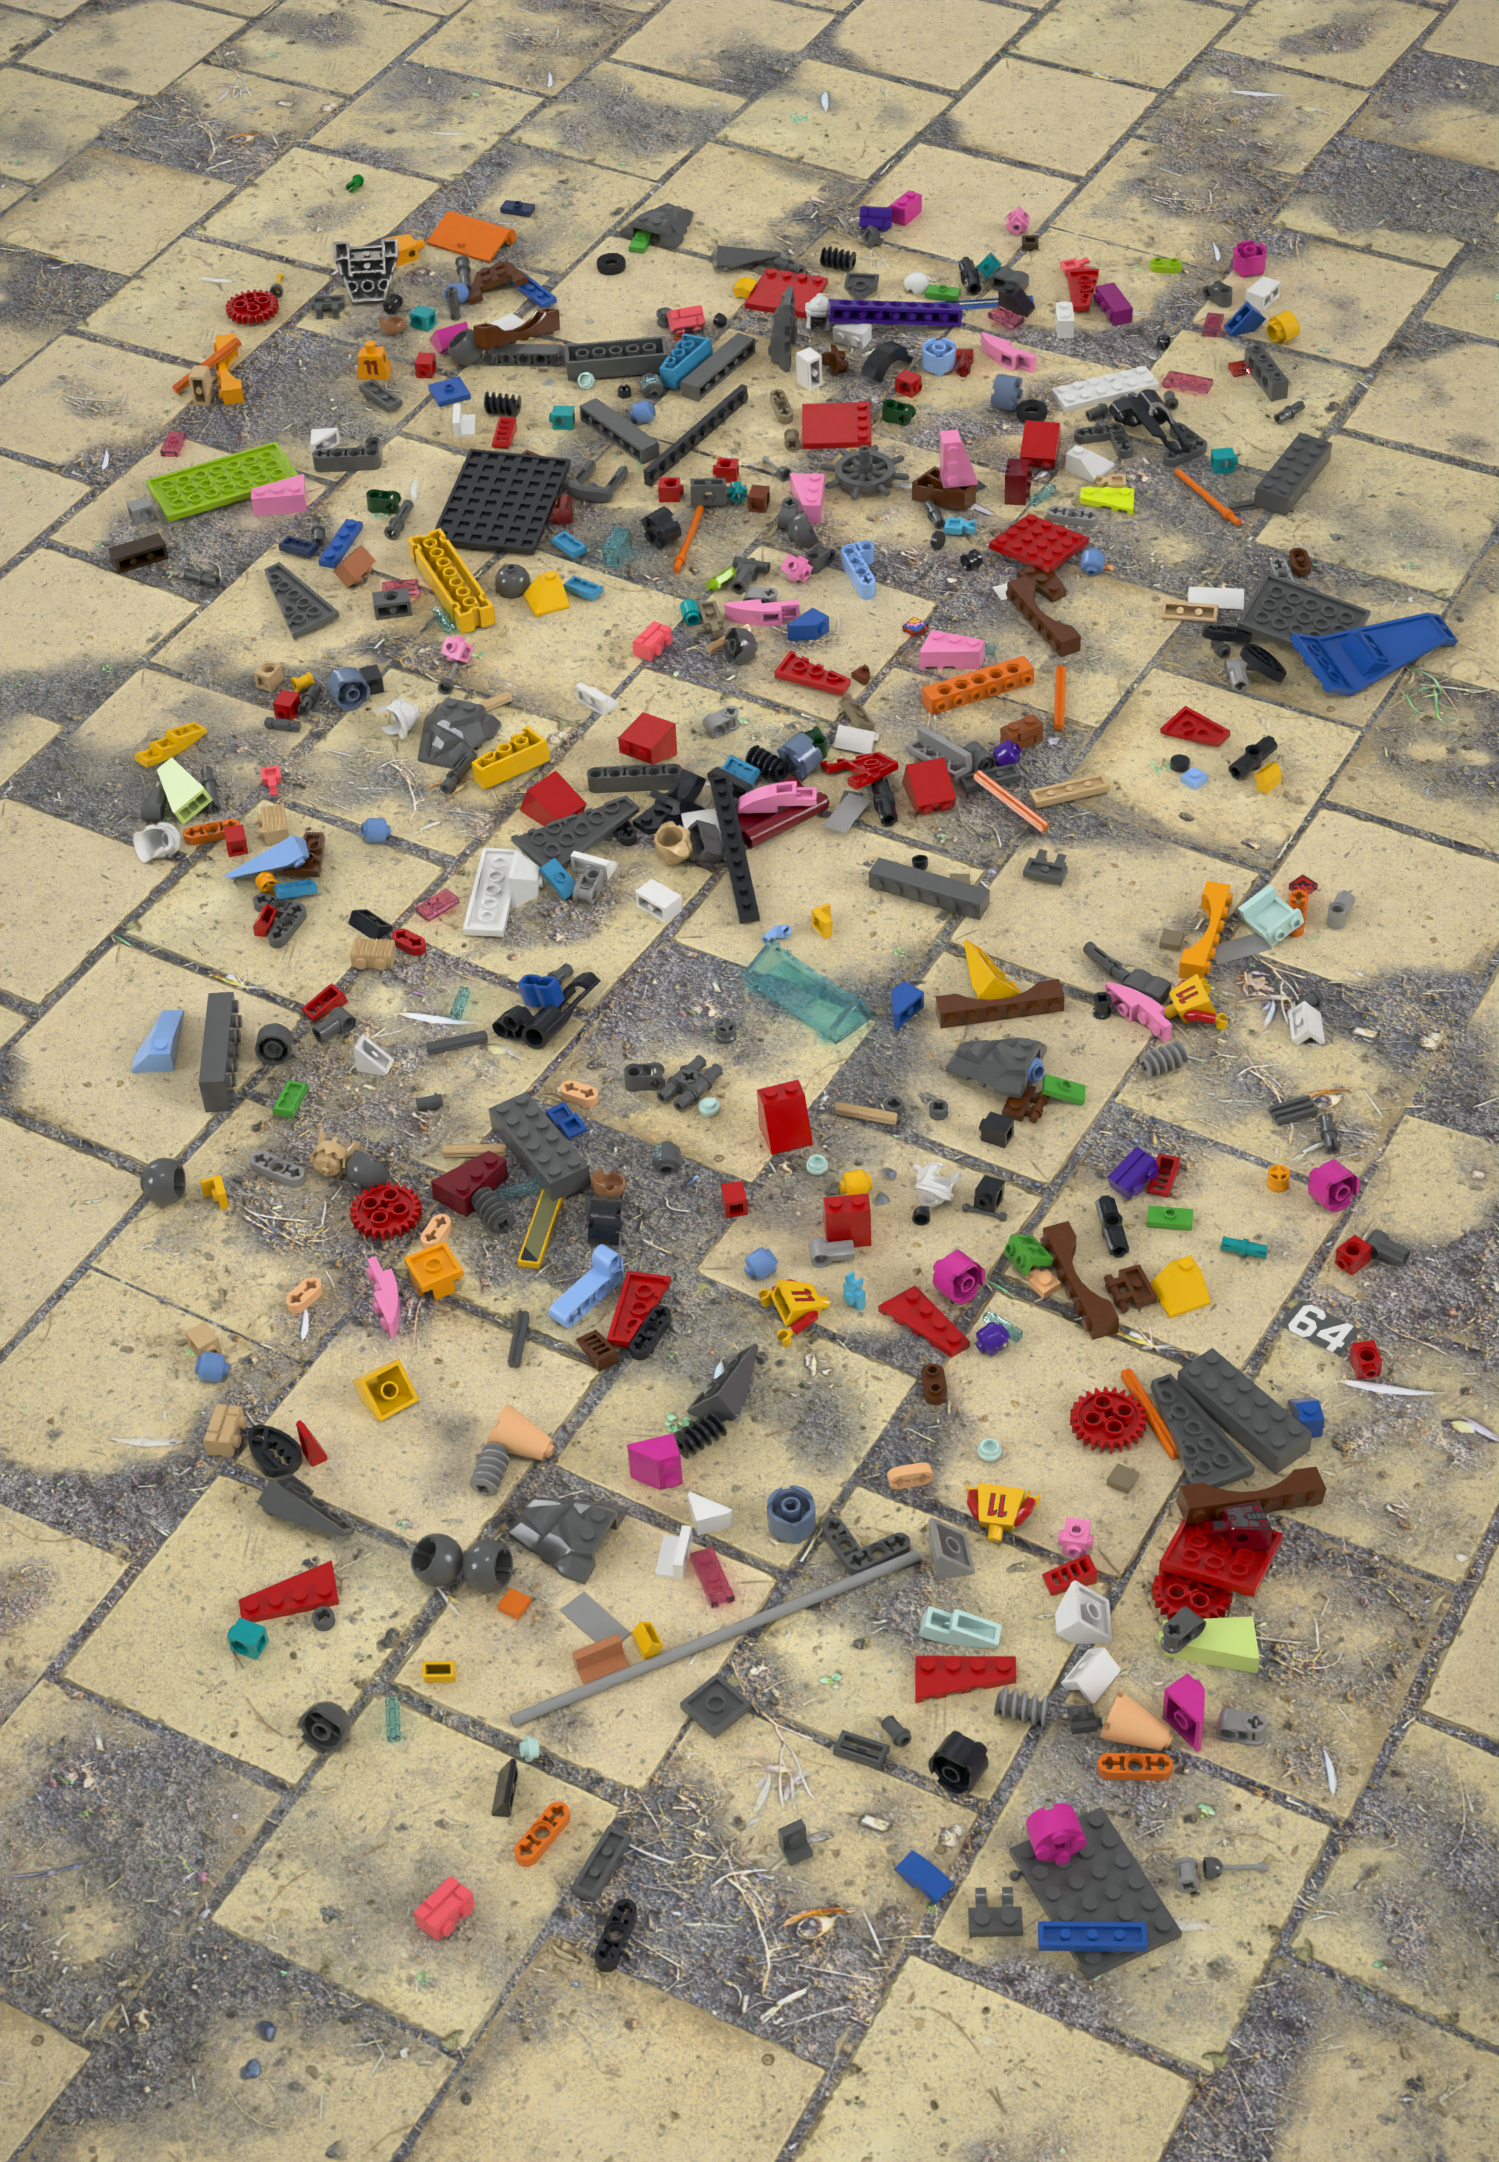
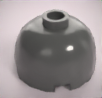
[787,510,819,548]
[495,564,531,599]
[724,628,758,665]
[346,1150,390,1191]
[298,1701,351,1753]

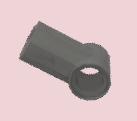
[731,562,759,595]
[141,786,167,821]
[312,1006,356,1043]
[1365,1230,1411,1267]

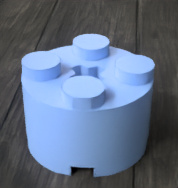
[922,338,956,377]

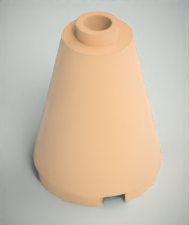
[487,1405,555,1461]
[1099,1690,1174,1751]

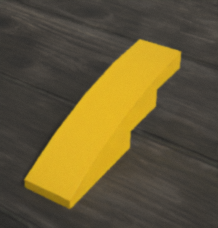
[134,722,207,768]

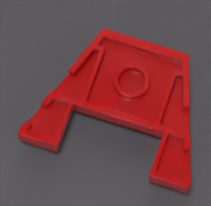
[820,752,899,790]

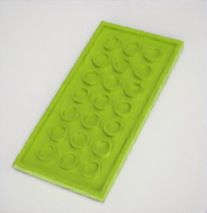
[145,441,298,522]

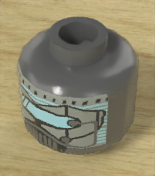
[639,373,663,398]
[653,1141,681,1175]

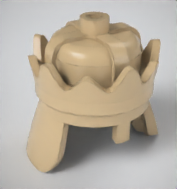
[309,1129,361,1179]

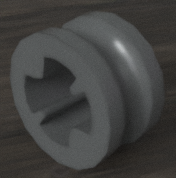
[884,1096,904,1116]
[929,1099,948,1121]
[312,1606,335,1631]

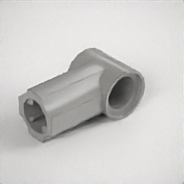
[1224,659,1249,693]
[1327,890,1355,929]
[809,1238,855,1268]

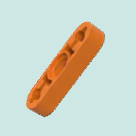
[183,819,240,845]
[1288,889,1308,937]
[1097,1753,1173,1781]
[514,1802,570,1867]

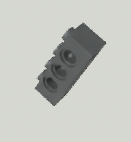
[1244,345,1289,402]

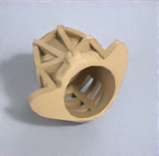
[654,821,694,865]

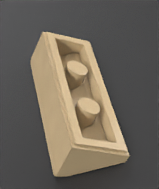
[1161,600,1219,623]

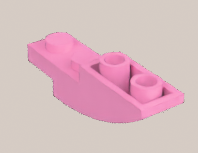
[981,332,1037,373]
[724,599,800,626]
[738,781,817,814]
[1105,982,1172,1042]
[366,1256,401,1339]

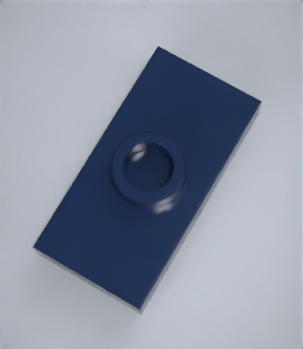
[500,200,535,217]
[278,536,319,559]

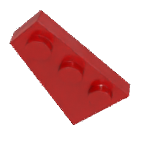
[1160,706,1230,747]

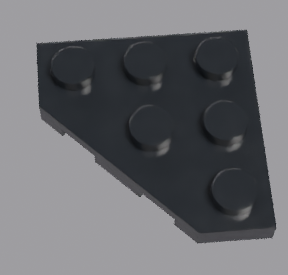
[633,803,706,835]

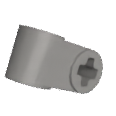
[743,586,778,603]
[702,706,740,738]
[573,866,604,904]
[1216,1708,1267,1746]

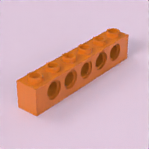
[922,656,1034,715]

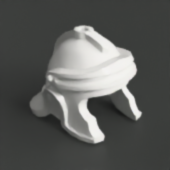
[805,293,833,331]
[376,697,420,739]
[133,822,180,863]
[913,1162,962,1209]

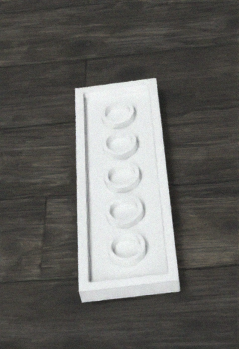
[1051,366,1160,412]
[463,848,523,937]

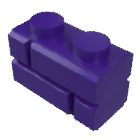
[859,206,892,231]
[1107,1146,1159,1200]

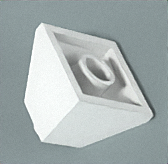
[1065,445,1115,483]
[508,851,545,908]
[1055,1580,1113,1644]

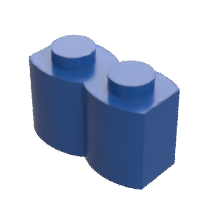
[517,974,565,1008]

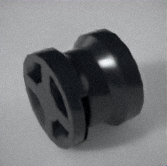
[960,549,983,572]

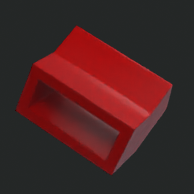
[253,903,277,937]

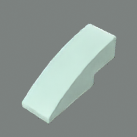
[919,1606,1002,1648]

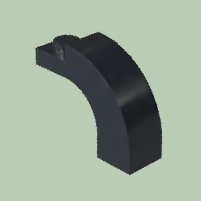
[860,341,913,383]
[649,768,707,815]

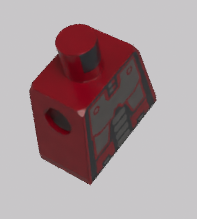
[1210,1501,1272,1550]

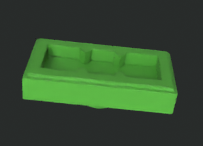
[629,230,653,253]
[925,285,961,301]
[1042,1074,1086,1106]
[272,1080,309,1118]
[1147,1205,1193,1231]

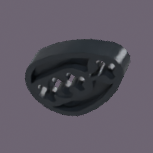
[1240,643,1287,683]
[248,1424,302,1478]

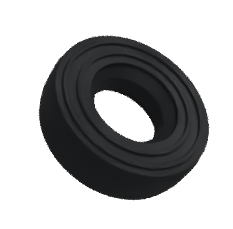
[597,253,626,275]
[1016,399,1047,423]

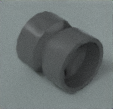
[963,741,996,772]

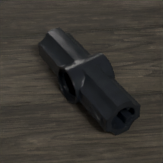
[959,257,981,295]
[1229,735,1278,780]
[871,777,898,827]
[1095,1195,1129,1258]

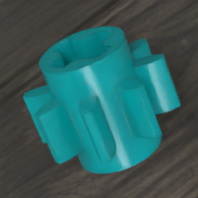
[726,481,748,503]

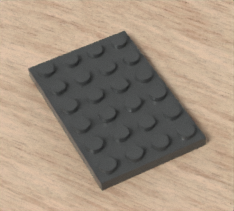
[1237,573,1371,650]
[1009,1807,1182,1981]

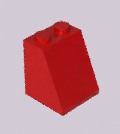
[1020,420,1061,469]
[618,712,677,764]
[902,757,956,815]
[520,771,587,827]
[757,1080,813,1155]
[823,1194,871,1248]

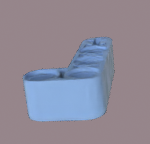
[841,540,876,600]
[548,1244,624,1328]

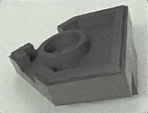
[844,272,879,300]

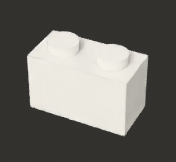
[1245,276,1280,312]
[1055,301,1074,339]
[833,323,872,349]
[796,347,823,391]
[635,879,682,923]

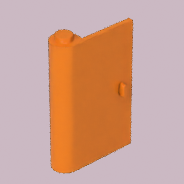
[426,211,516,263]

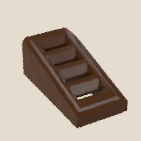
[576,1330,619,1372]

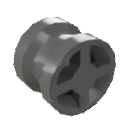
[656,307,672,328]
[715,1018,736,1044]

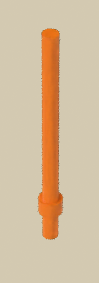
[1174,468,1241,526]
[673,505,704,573]

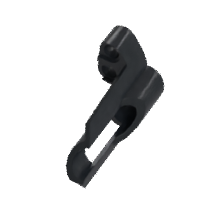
[1109,389,1191,453]
[492,972,601,1049]

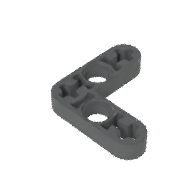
[1074,423,1133,459]
[1163,423,1207,467]
[253,893,307,948]
[823,1517,910,1576]

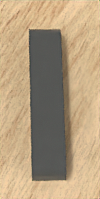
[483,344,566,367]
[587,764,682,793]

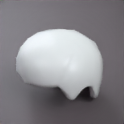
[904,272,930,294]

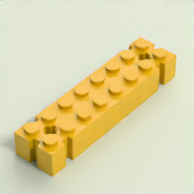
[407,528,496,634]

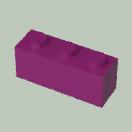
[1093,282,1133,326]

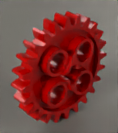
[226,289,279,325]
[350,1181,422,1241]
[1070,1386,1147,1454]
[1152,1570,1233,1620]

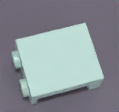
[1238,884,1304,947]

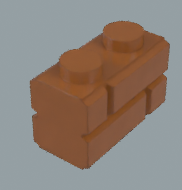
[1000,714,1043,749]

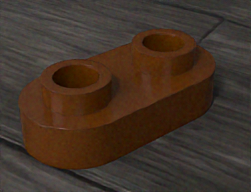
[1289,548,1312,576]
[921,1363,947,1405]

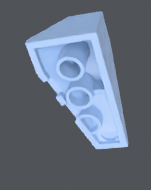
[225,835,309,880]
[132,1010,184,1073]

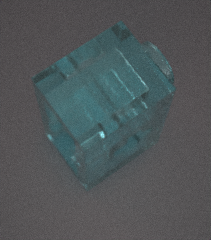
[602,526,632,567]

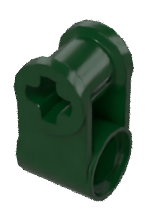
[882,399,916,426]
[366,489,401,514]
[798,726,828,759]

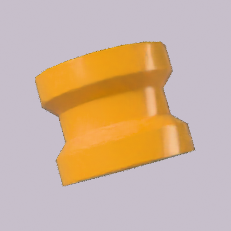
[255,871,279,895]
[1267,1164,1290,1193]

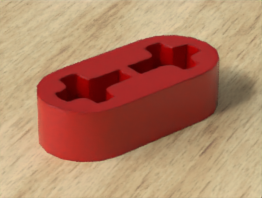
[392,928,426,956]

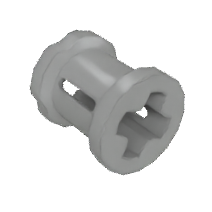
[1174,1857,1200,1893]

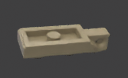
[697,601,723,640]
[839,693,875,731]

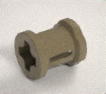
[784,428,800,451]

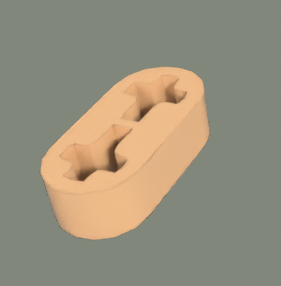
[560,1080,599,1107]
[421,1214,452,1249]
[286,1277,323,1314]
[887,1463,934,1489]

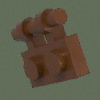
[1002,1085,1050,1123]
[1104,1264,1157,1313]

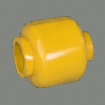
[838,1169,872,1195]

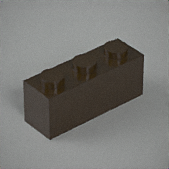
[108,533,169,574]

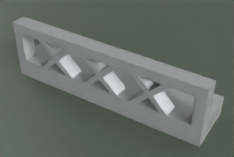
[906,725,973,779]

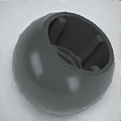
[448,329,483,366]
[140,1158,186,1205]
[411,1533,463,1587]
[462,1539,513,1593]

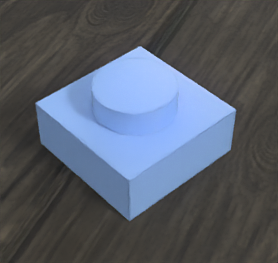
[1180,766,1208,790]

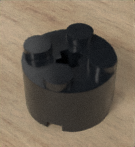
[641,506,682,550]
[587,1200,622,1246]
[928,1731,989,1794]

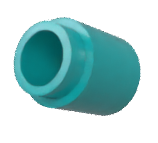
[679,599,701,626]

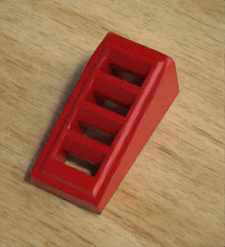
[492,417,517,449]
[301,983,348,1022]
[1147,1153,1181,1198]
[296,1420,328,1467]
[1042,1554,1097,1596]

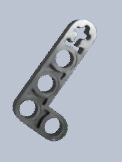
[312,437,382,473]

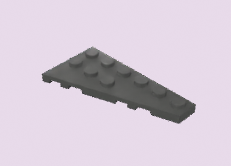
[264,562,340,640]
[511,795,639,868]
[1150,1373,1255,1488]

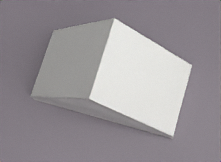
[310,428,340,453]
[353,1034,394,1076]
[688,1492,733,1535]

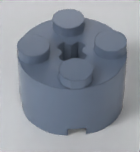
[991,374,1023,412]
[327,667,370,711]
[777,733,823,780]
[767,1485,816,1544]

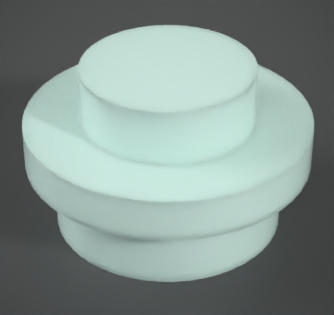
[578,372,594,389]
[698,1097,720,1117]
[806,1155,828,1175]
[978,1438,1002,1461]
[520,1736,539,1762]

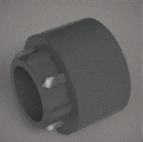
[255,1023,293,1065]

